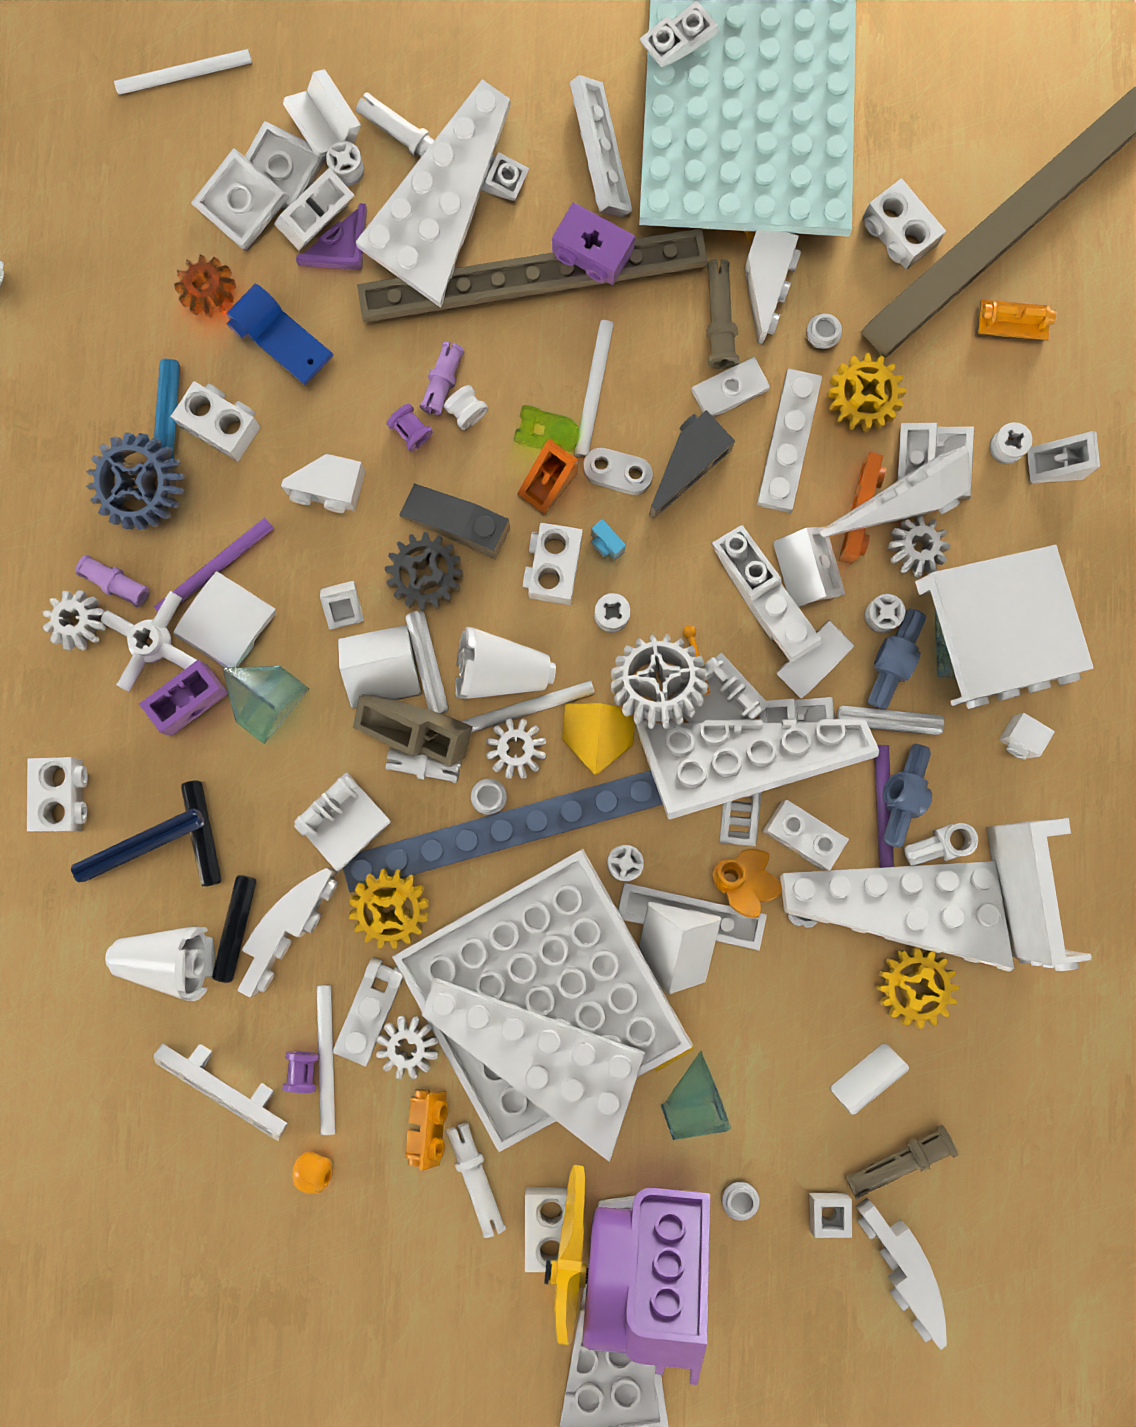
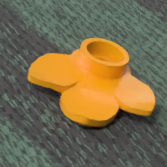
[712,849,782,918]

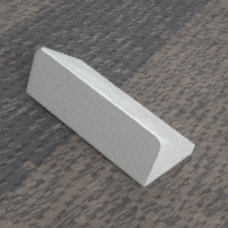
[830,1043,910,1115]

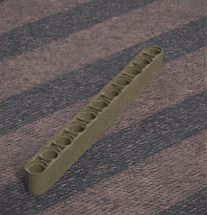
[861,86,1136,358]

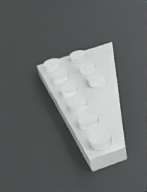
[780,861,1014,972]
[422,978,645,1162]

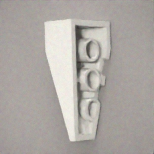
[819,445,969,537]

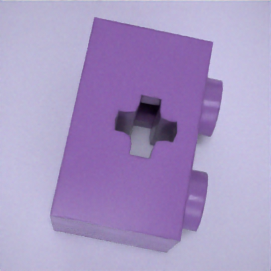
[552,202,635,285]
[139,660,229,737]

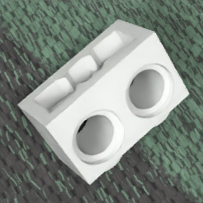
[274,167,354,251]
[862,178,946,270]
[170,381,261,462]
[523,522,583,605]
[27,757,88,832]
[762,800,849,870]
[525,1187,568,1272]

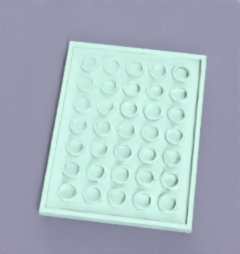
[639,0,856,236]

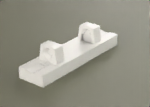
[154,1043,287,1141]

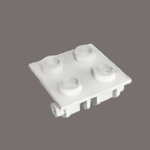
[668,653,769,723]
[294,772,391,872]

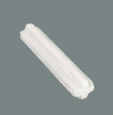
[406,611,449,714]
[837,706,944,735]

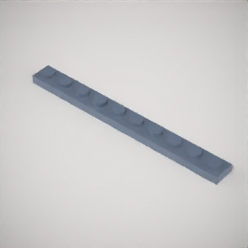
[343,770,663,893]

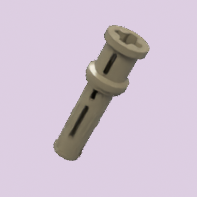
[706,259,740,369]
[845,1125,959,1200]

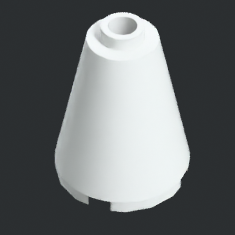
[455,627,556,699]
[105,926,215,1001]

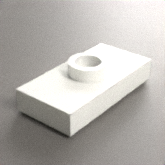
[691,357,770,417]

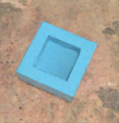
[591,519,626,561]

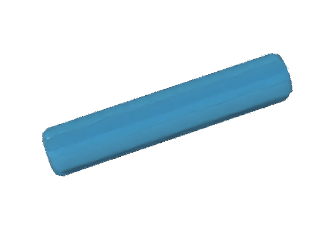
[154,359,180,459]

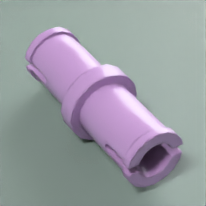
[420,341,464,416]
[75,555,149,607]

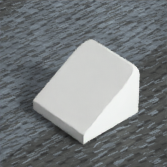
[320,581,364,630]

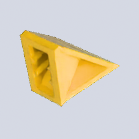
[562,703,635,776]

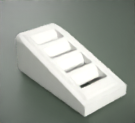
[720,792,762,846]

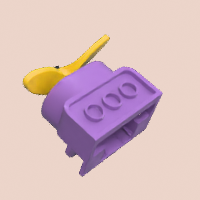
[544,1165,710,1385]

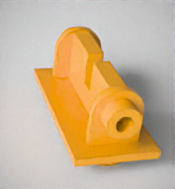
[978,299,1056,340]
[405,1089,448,1171]

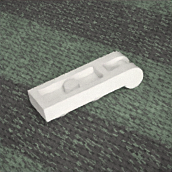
[332,956,403,1067]

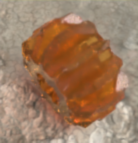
[174,254,236,318]

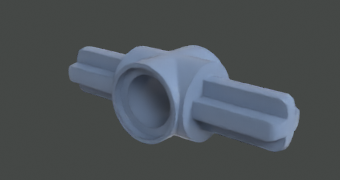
[868,608,926,710]
[882,744,932,847]

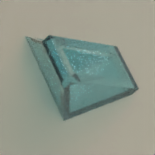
[223,666,309,744]
[661,1051,731,1140]

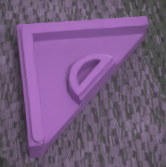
[296,203,367,270]

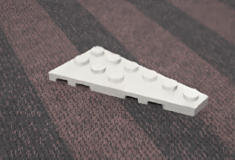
[356,79,511,308]
[635,719,879,820]
[559,1196,668,1427]

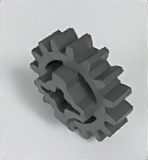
[385,532,463,612]

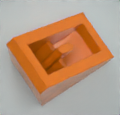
[517,439,578,514]

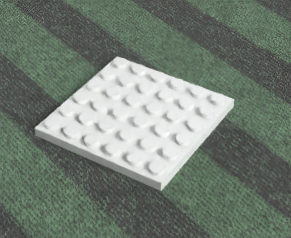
[392,849,693,1152]

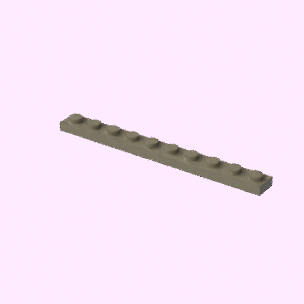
[357,228,708,323]

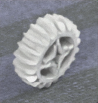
[610,633,708,729]

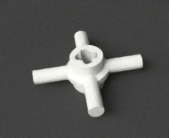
[101,591,197,692]

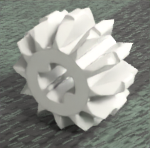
[887,516,951,577]
[42,590,106,651]
[486,719,546,779]
[376,1016,438,1079]

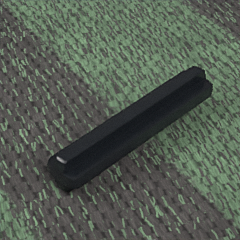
[181,780,221,887]
[212,875,256,983]

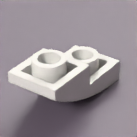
[640,0,719,67]
[480,152,529,201]
[776,620,854,699]

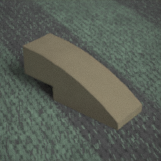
[353,694,473,767]

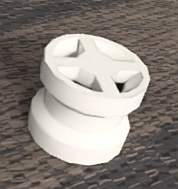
[326,141,364,186]
[444,385,489,430]
[989,422,1032,464]
[594,593,631,633]
[864,594,906,633]
[607,845,644,881]

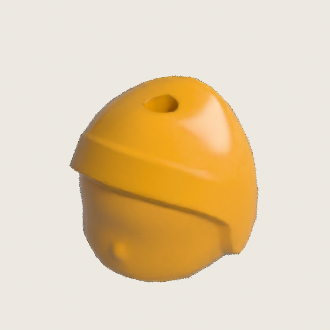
[292,1152,333,1194]

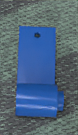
[226,283,334,386]

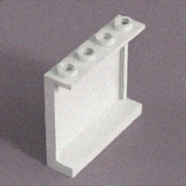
[915,545,1094,709]
[986,818,1092,971]

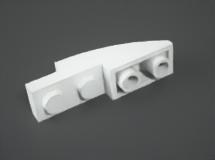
[712,525,822,663]
[237,868,338,997]
[855,1198,947,1350]

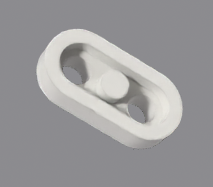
[583,448,653,495]

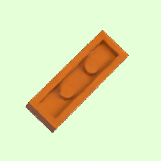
[838,452,886,564]

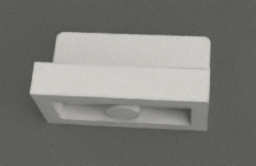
[283,69,361,157]
[773,527,846,607]

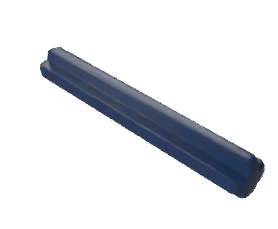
[71,809,205,882]

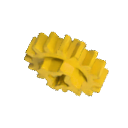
[827,353,907,432]
[349,868,429,949]
[876,947,960,1029]

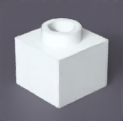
[999,713,1055,760]
[809,1193,852,1238]

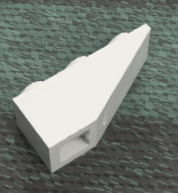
[744,230,801,345]

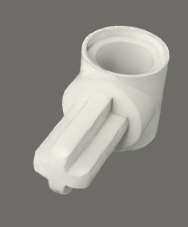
[904,823,978,866]

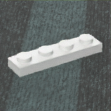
[570,75,632,218]
[756,368,822,513]
[618,883,767,951]

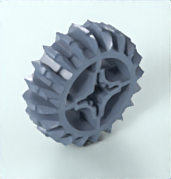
[86,433,185,530]

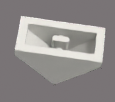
[1027,431,1100,483]

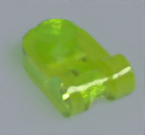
[513,405,579,452]

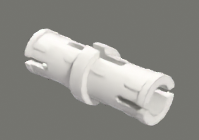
[386,747,461,783]

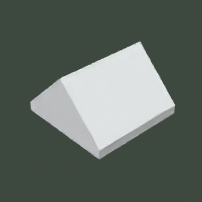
[338,625,422,709]
[638,902,721,994]

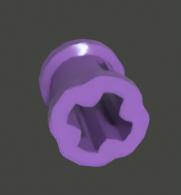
[386,404,433,452]
[282,1051,319,1093]

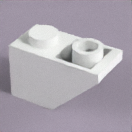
[281,454,366,513]

